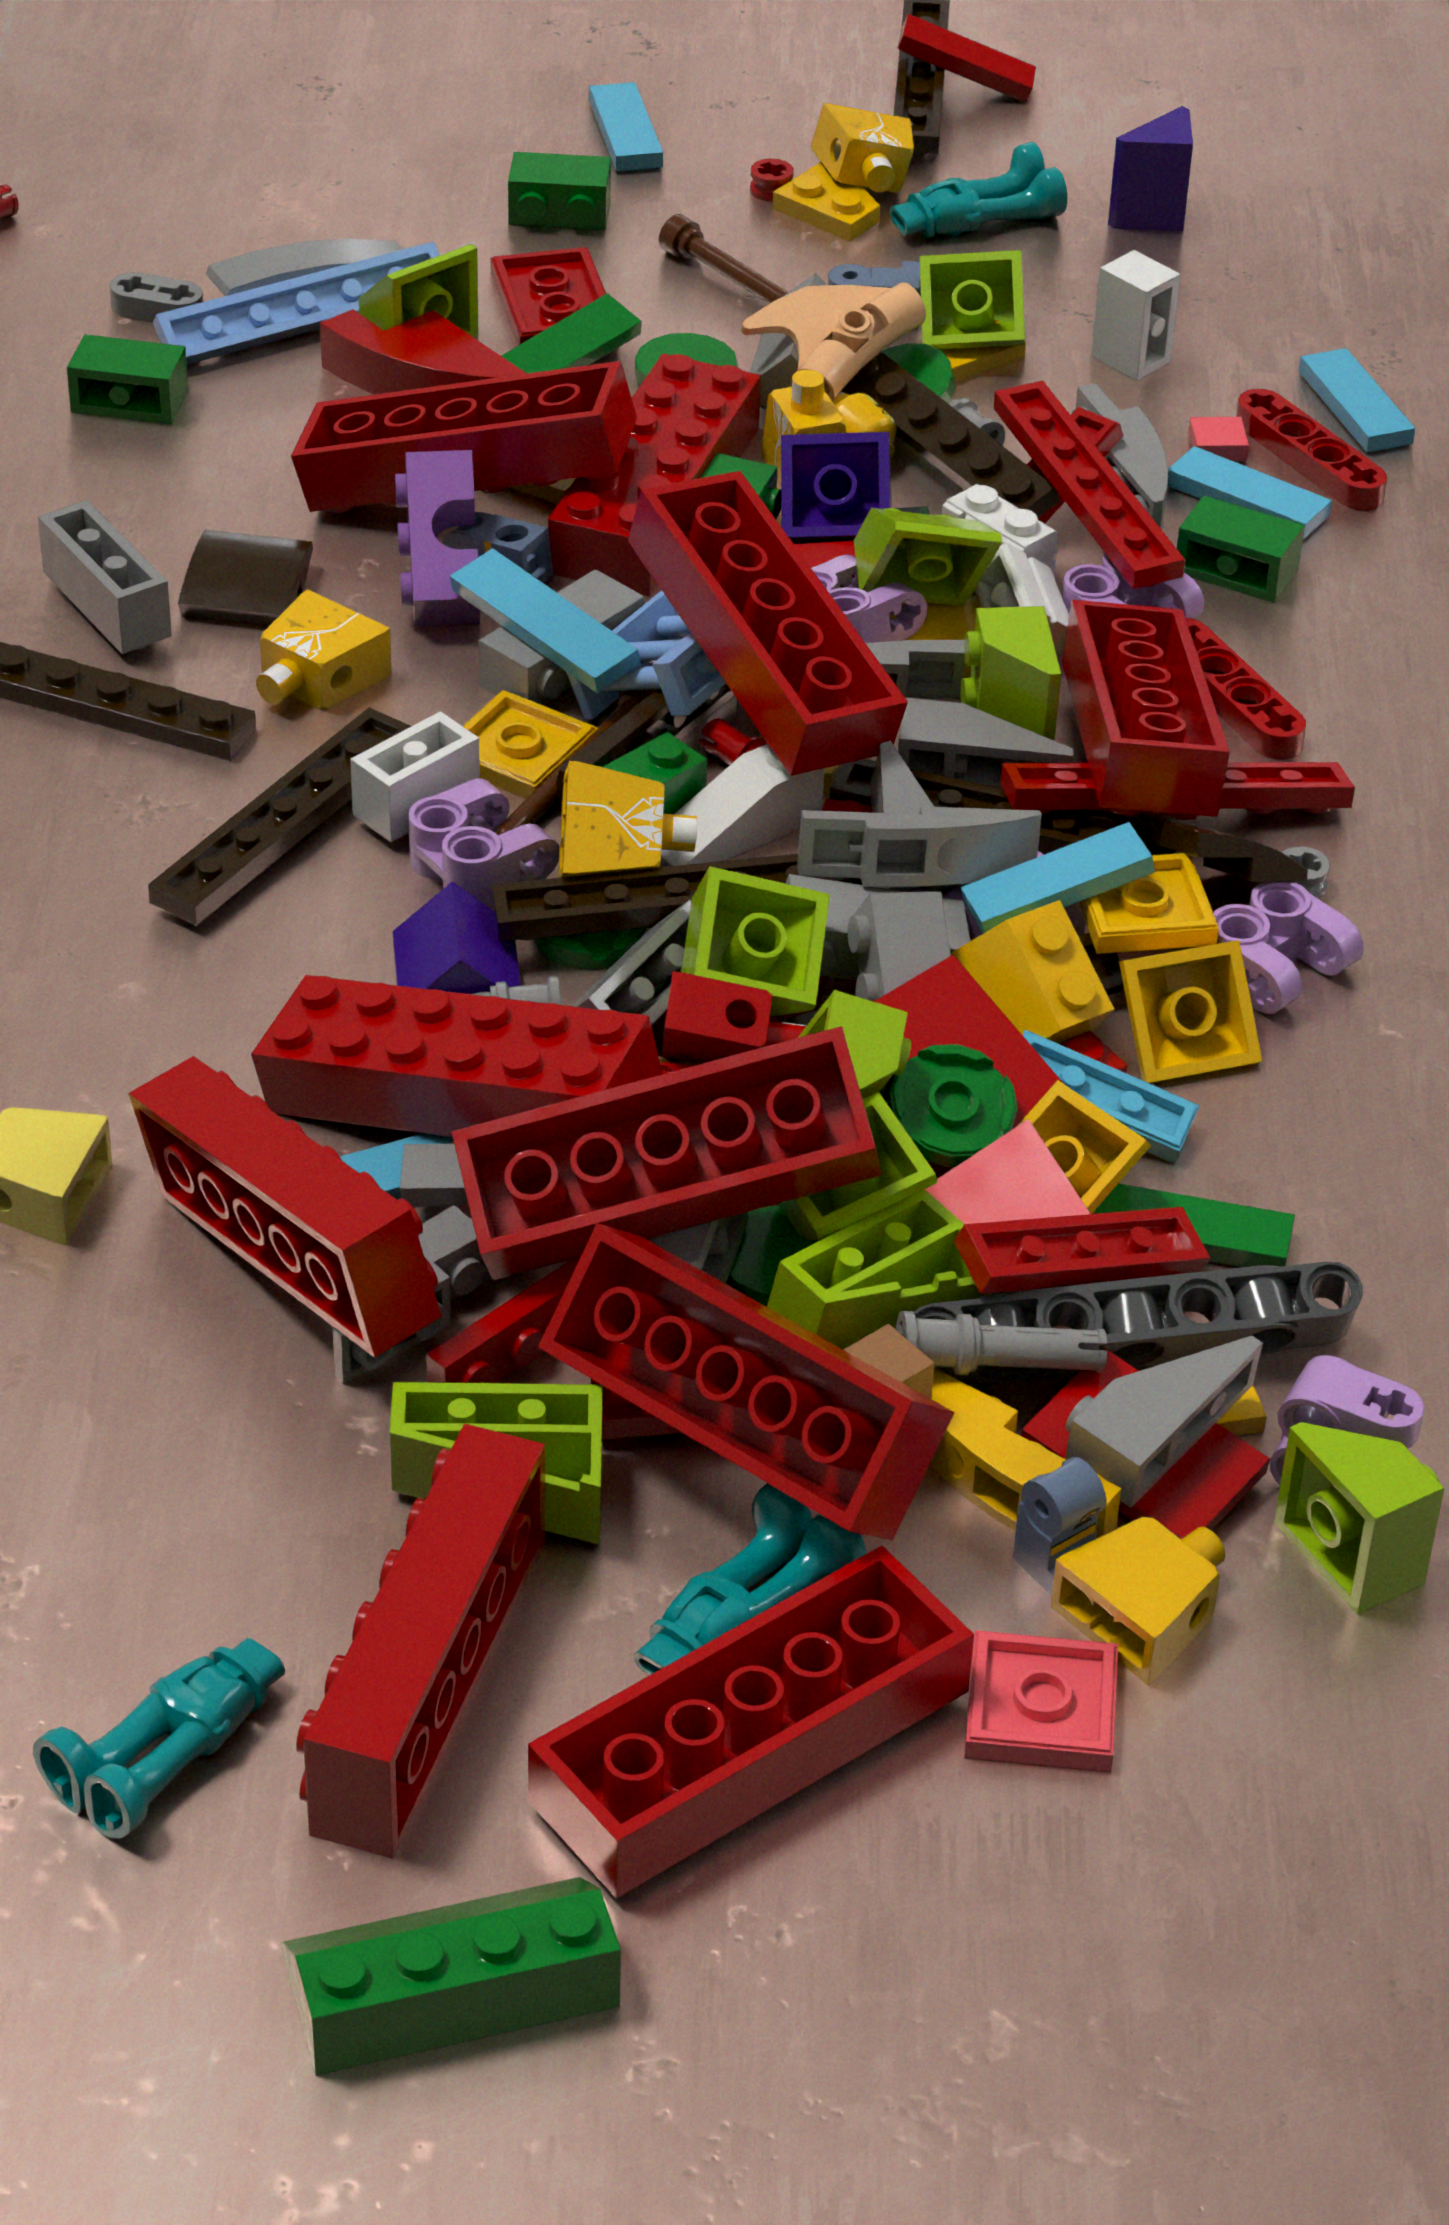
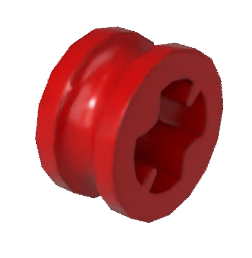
[750,158,794,202]

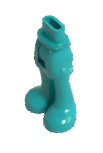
[890,141,1068,237]
[634,1483,866,1676]
[33,1638,285,1838]

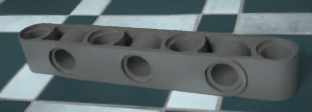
[914,1262,1363,1384]

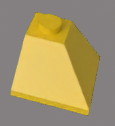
[1119,940,1263,1083]
[1018,1080,1151,1214]

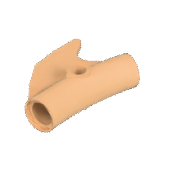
[741,282,926,402]

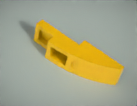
[930,1367,1122,1539]

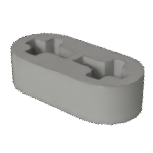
[109,272,203,323]

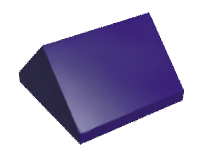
[1108,106,1193,231]
[781,432,892,541]
[393,881,521,994]

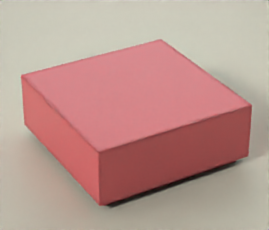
[1188,417,1249,462]

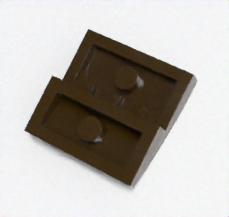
[178,530,313,625]
[1150,819,1308,882]

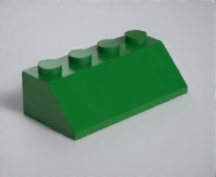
[282,1877,621,2076]

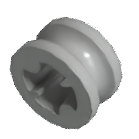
[1282,846,1330,899]

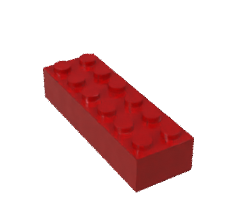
[548,353,761,597]
[291,361,637,513]
[628,471,908,776]
[1062,600,1230,820]
[251,975,662,1137]
[451,1026,882,1280]
[128,1056,441,1358]
[538,1223,955,1541]
[296,1423,545,1859]
[528,1545,974,1899]

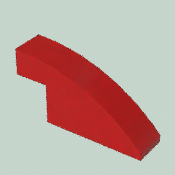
[320,309,527,395]

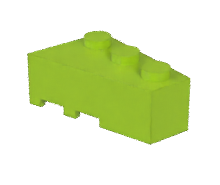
[767,1189,1005,1350]
[390,1382,603,1545]

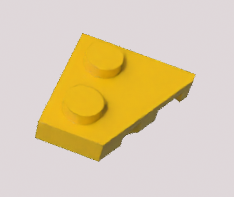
[773,162,880,242]

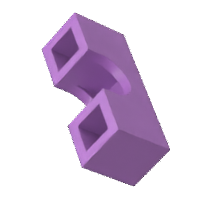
[395,450,480,627]

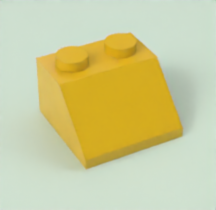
[951,900,1114,1044]

